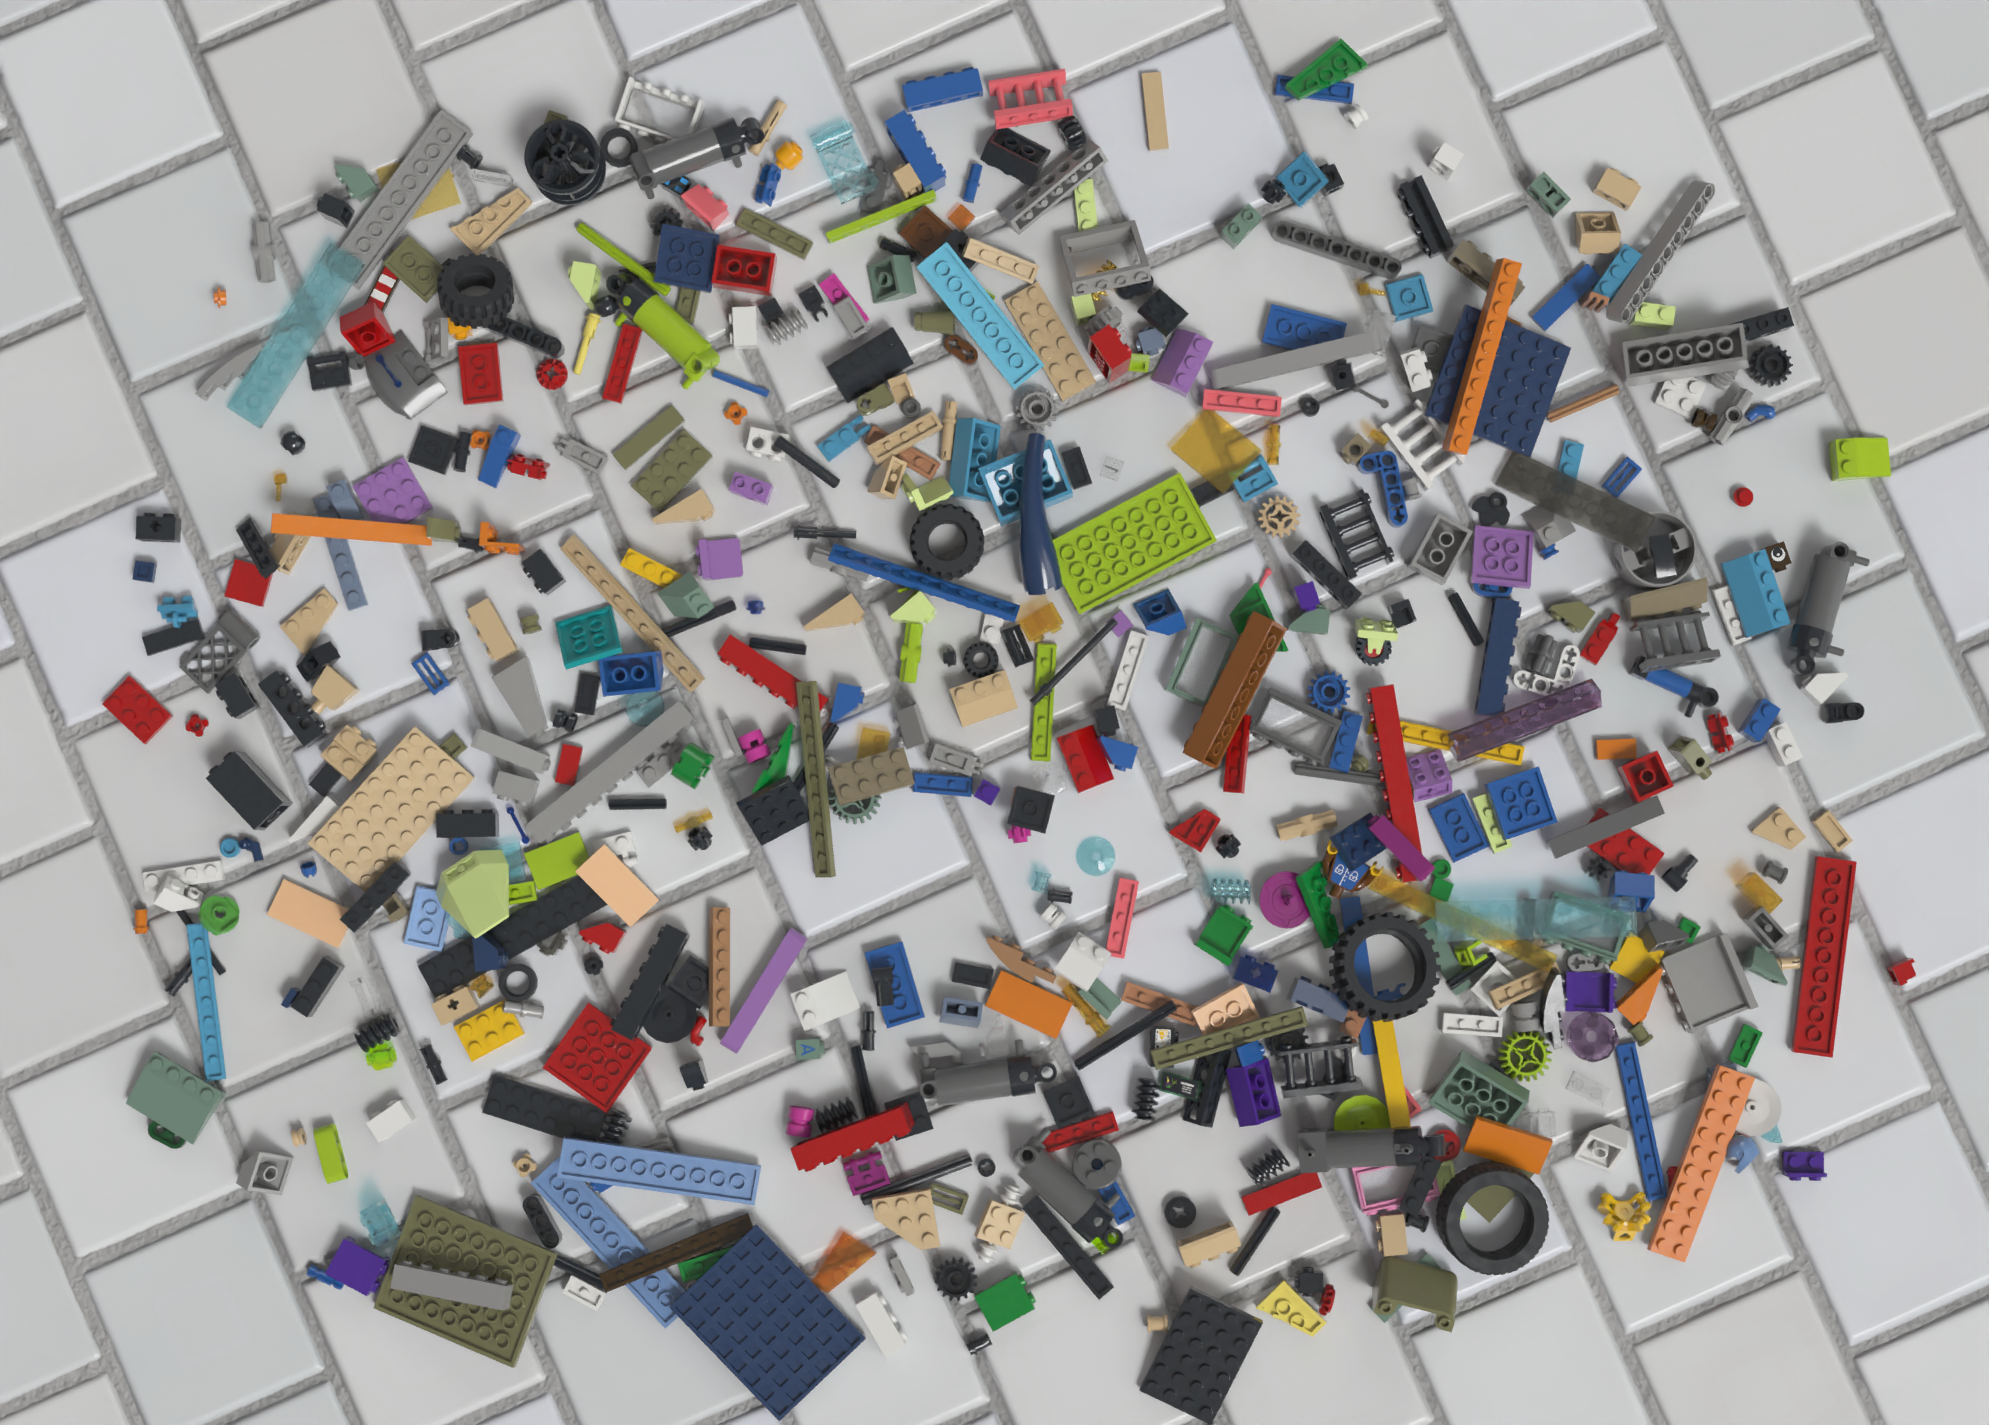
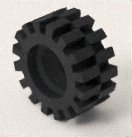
[963,642,999,678]

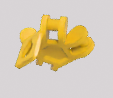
[1597,1192,1651,1241]

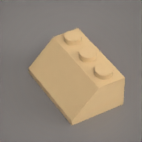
[270,511,311,575]
[949,670,1018,727]
[1176,1221,1241,1268]

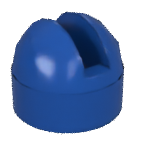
[300,861,317,878]

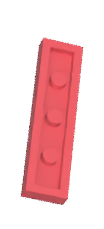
[1202,389,1282,417]
[1106,878,1139,959]

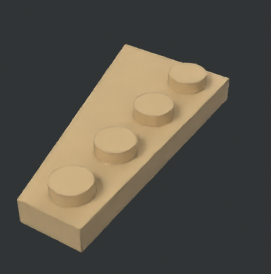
[450,188,533,255]

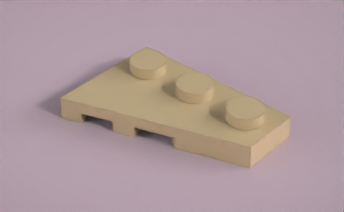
[280,588,338,656]

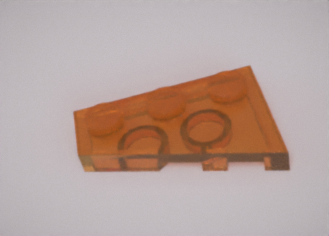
[812,1231,877,1293]

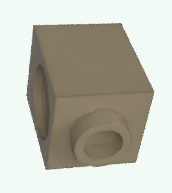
[1339,433,1372,466]

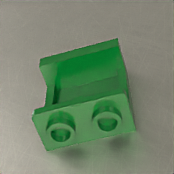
[1194,904,1254,967]
[974,1271,1036,1332]

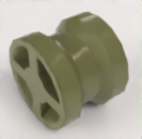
[519,615,542,635]

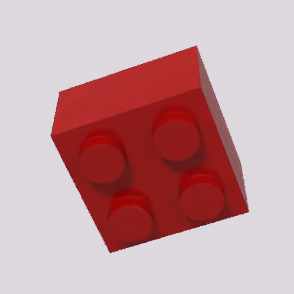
[1616,750,1674,803]

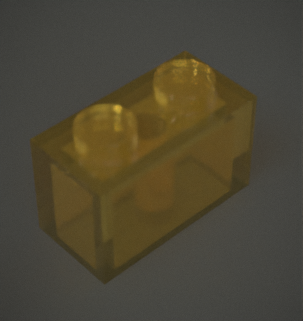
[1018,602,1064,644]
[1735,872,1783,914]

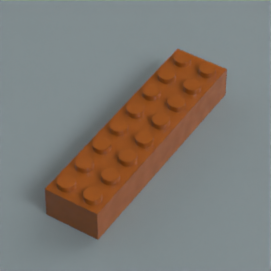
[1182,611,1287,770]

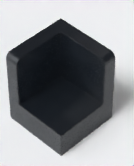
[1388,599,1417,628]

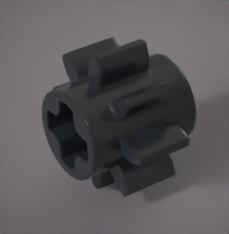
[1261,179,1286,204]
[687,826,713,851]
[1215,834,1241,859]
[1585,856,1611,881]

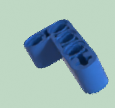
[1358,451,1408,528]

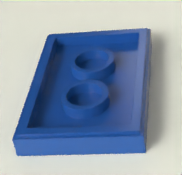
[1428,793,1489,863]

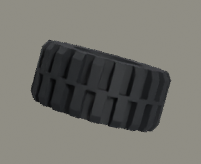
[437,253,514,329]
[909,503,984,580]

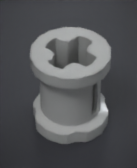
[1401,478,1422,501]

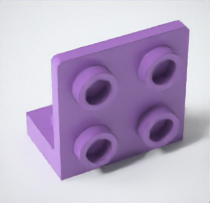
[1406,749,1452,803]

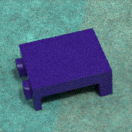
[1562,971,1617,1013]
[325,1236,390,1296]

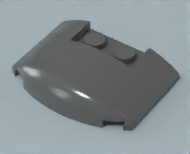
[364,330,448,420]

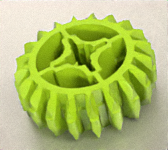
[1498,1030,1552,1082]

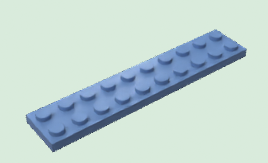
[557,1137,761,1205]
[531,1156,686,1329]

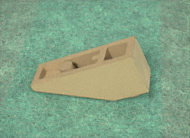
[652,489,716,525]
[803,594,865,632]

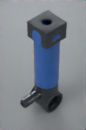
[1629,655,1719,718]

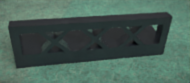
[1182,1049,1232,1128]

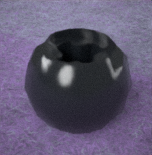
[594,295,618,317]
[280,430,306,455]

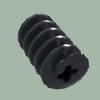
[355,1012,400,1052]
[1132,1078,1161,1121]
[815,1097,859,1133]
[598,1108,632,1144]
[1245,1147,1290,1187]

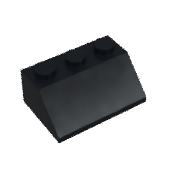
[980,128,1051,186]

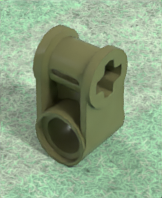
[857,384,895,416]

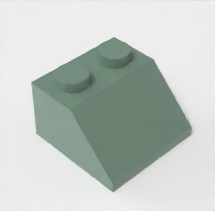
[867,255,917,304]
[657,572,715,618]

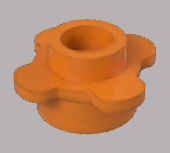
[213,287,226,308]
[724,402,748,425]
[470,429,491,450]

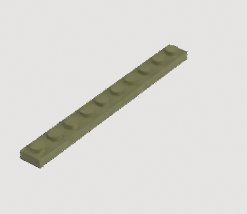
[796,681,836,878]

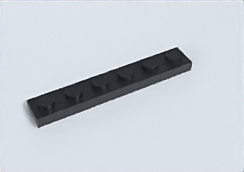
[1022,1195,1114,1300]

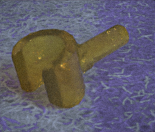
[1358,283,1386,296]
[274,473,287,501]

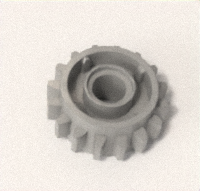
[1084,306,1123,339]
[1016,388,1058,432]

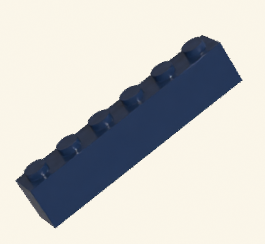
[1474,597,1521,718]

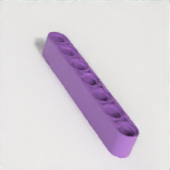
[720,928,808,1054]

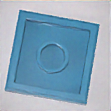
[1276,151,1329,207]
[1385,274,1434,323]

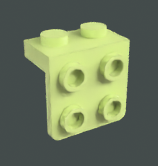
[901,474,954,511]

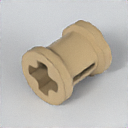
[1147,1314,1168,1333]

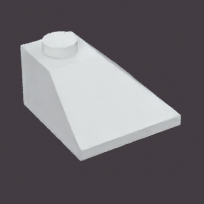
[1573,1124,1629,1172]

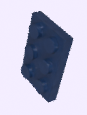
[1330,812,1386,872]

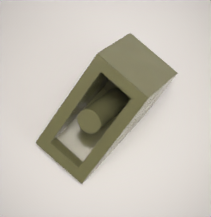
[426,517,461,543]

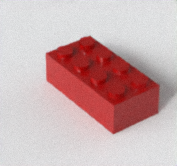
[1087,324,1132,383]

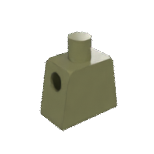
[1667,736,1712,780]

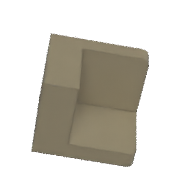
[383,892,411,923]

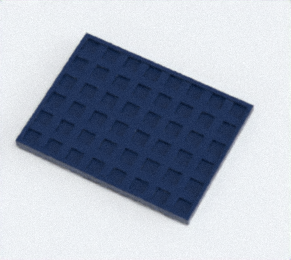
[669,1223,866,1421]

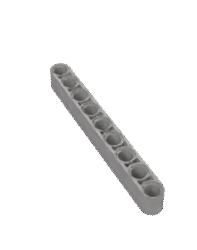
[1606,180,1715,324]
[1209,330,1383,390]

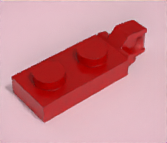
[1580,613,1621,666]

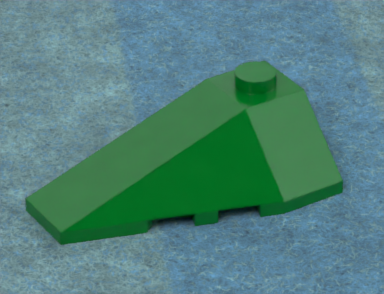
[752,723,795,793]

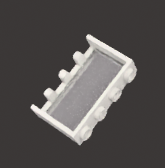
[614,76,705,143]

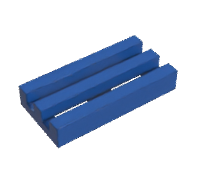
[1601,456,1642,499]
[411,652,451,695]

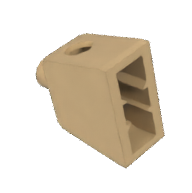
[311,665,360,714]

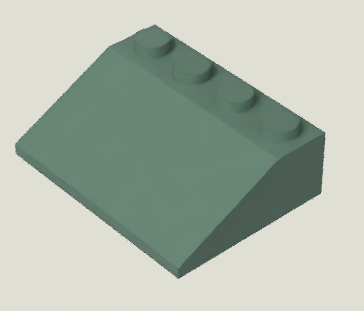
[1428,1050,1530,1129]
[126,1051,227,1145]

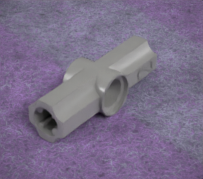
[252,221,276,283]
[1708,387,1756,446]
[810,547,869,581]

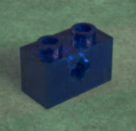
[1232,954,1278,993]

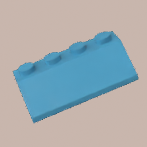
[949,418,1001,502]
[1720,549,1791,638]

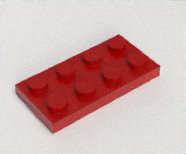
[1586,808,1665,875]

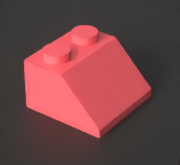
[681,184,729,231]

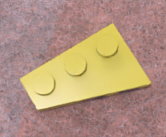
[1256,1279,1327,1337]

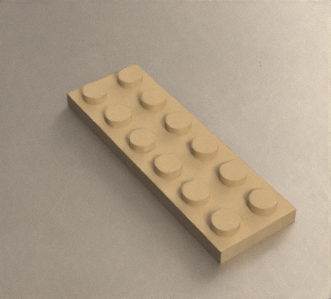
[1004,281,1096,402]

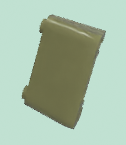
[1372,1256,1458,1332]

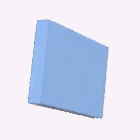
[403,886,451,952]

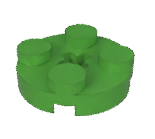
[198,895,240,936]

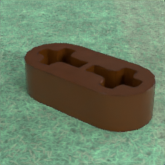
[945,335,978,365]

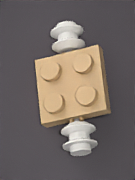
[974,1184,1025,1263]

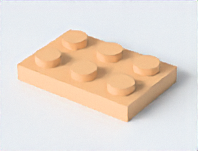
[1191,982,1260,1035]

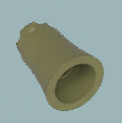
[914,309,955,336]

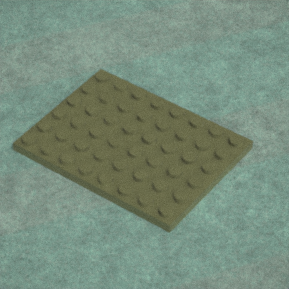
[373,1195,558,1368]

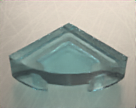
[1761,1124,1783,1143]

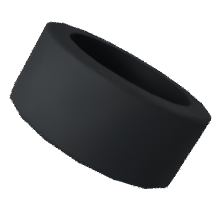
[600,128,638,168]
[498,964,538,1002]

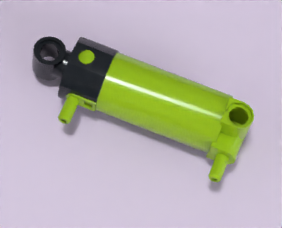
[606,272,720,390]

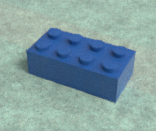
[884,110,947,193]

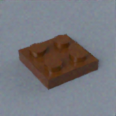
[899,205,953,259]

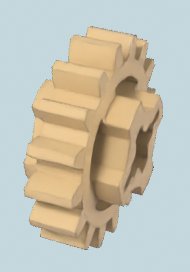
[1257,496,1301,539]

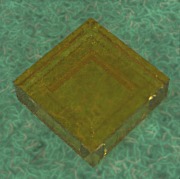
[1367,429,1389,448]

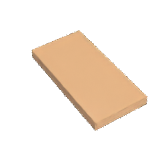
[575,844,659,927]
[267,879,349,948]

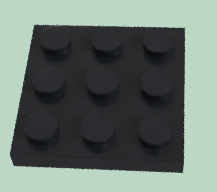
[736,775,810,846]

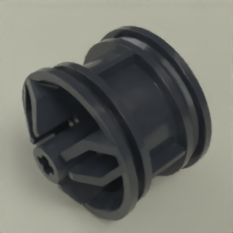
[524,120,606,205]

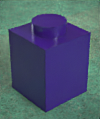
[974,779,1001,806]

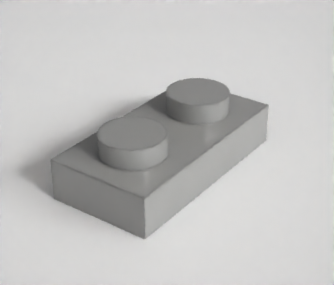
[888,1254,915,1296]

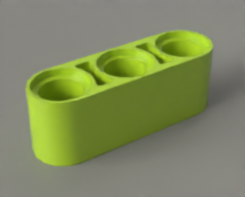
[313,1123,349,1184]

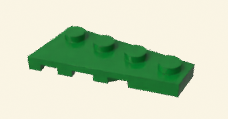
[1285,39,1368,101]
[1296,861,1339,949]

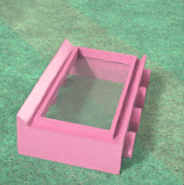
[1350,1166,1440,1216]

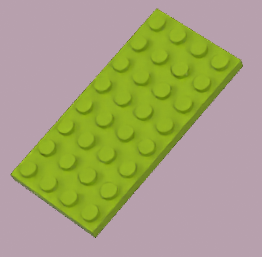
[1053,473,1217,615]

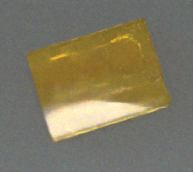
[856,727,891,760]

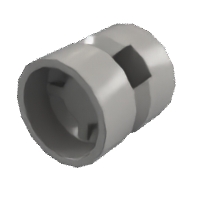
[1511,1001,1540,1032]

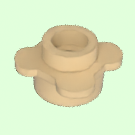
[513,1154,537,1177]

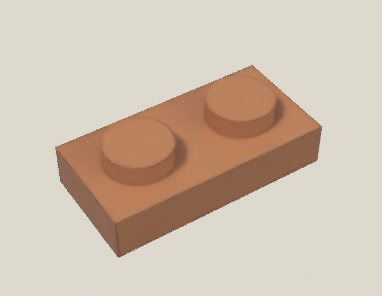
[1339,1010,1367,1039]

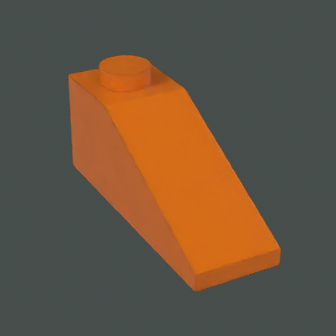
[1616,963,1663,1025]

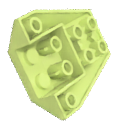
[436,850,509,939]

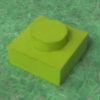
[1128,353,1150,373]

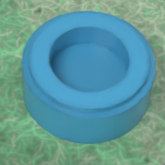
[220,838,241,858]

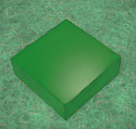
[1428,877,1454,903]
[1677,917,1701,944]

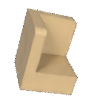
[887,373,915,404]

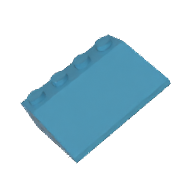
[978,439,1073,526]

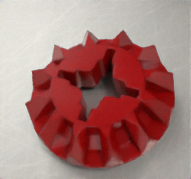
[536,359,568,390]
[1434,1130,1461,1162]
[1319,1284,1335,1316]

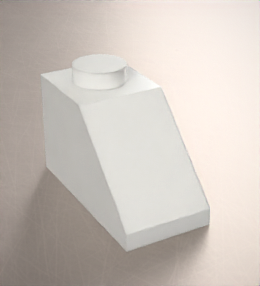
[1799,673,1849,705]

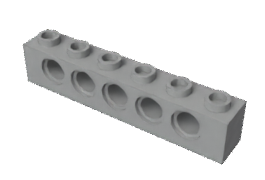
[1000,139,1108,235]

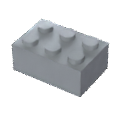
[1407,513,1473,585]

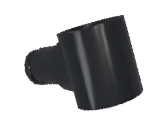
[1661,854,1698,892]

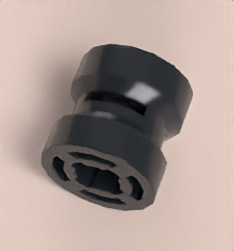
[553,708,578,733]

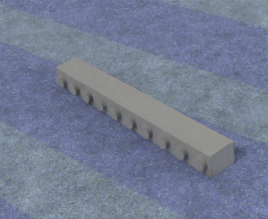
[526,701,696,844]

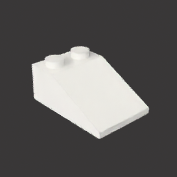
[790,971,861,1031]

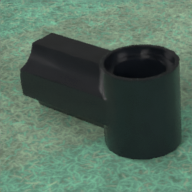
[872,966,894,1006]

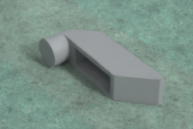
[910,1041,963,1063]

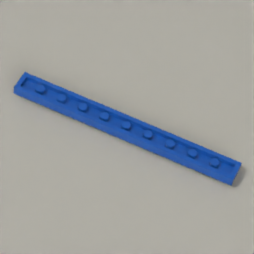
[828,543,1020,623]

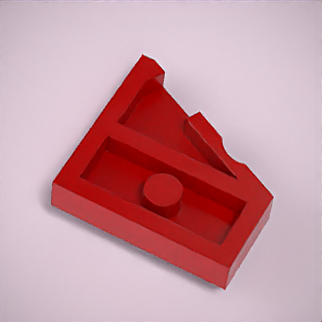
[1168,809,1221,853]

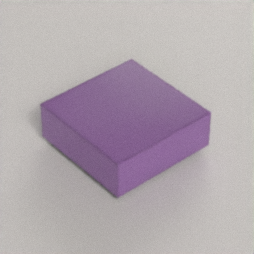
[1106,610,1133,638]

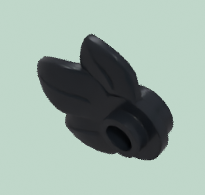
[1471,492,1510,527]

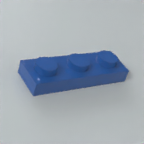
[1328,711,1363,773]

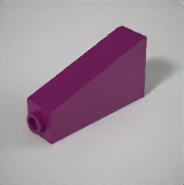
[1366,814,1435,882]

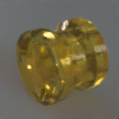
[469,974,495,999]

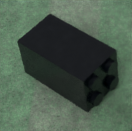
[206,751,293,830]

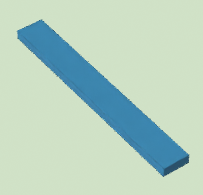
[186,923,226,1082]

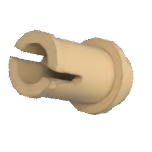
[1775,956,1800,971]

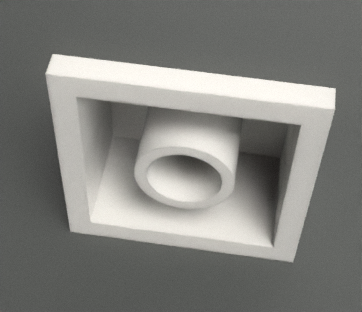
[1054,932,1112,992]

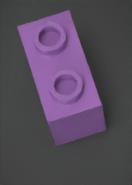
[729,472,774,506]

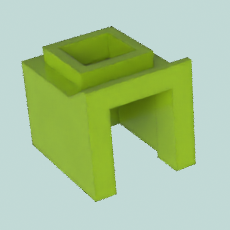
[1454,940,1488,966]

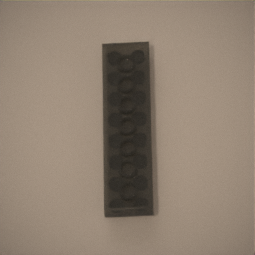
[1495,451,1656,553]

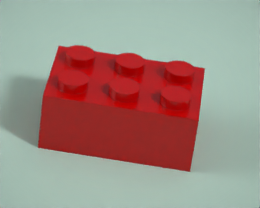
[711,245,777,296]

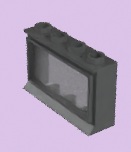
[1250,687,1343,766]

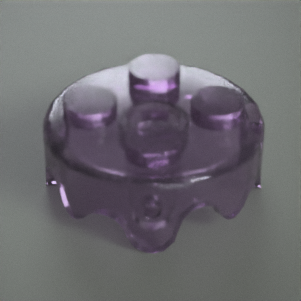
[1567,1012,1619,1062]

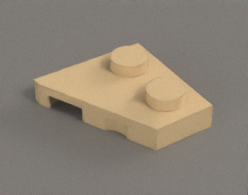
[1750,807,1806,850]

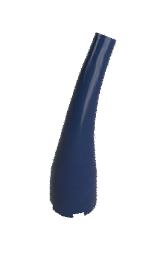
[1019,433,1063,595]

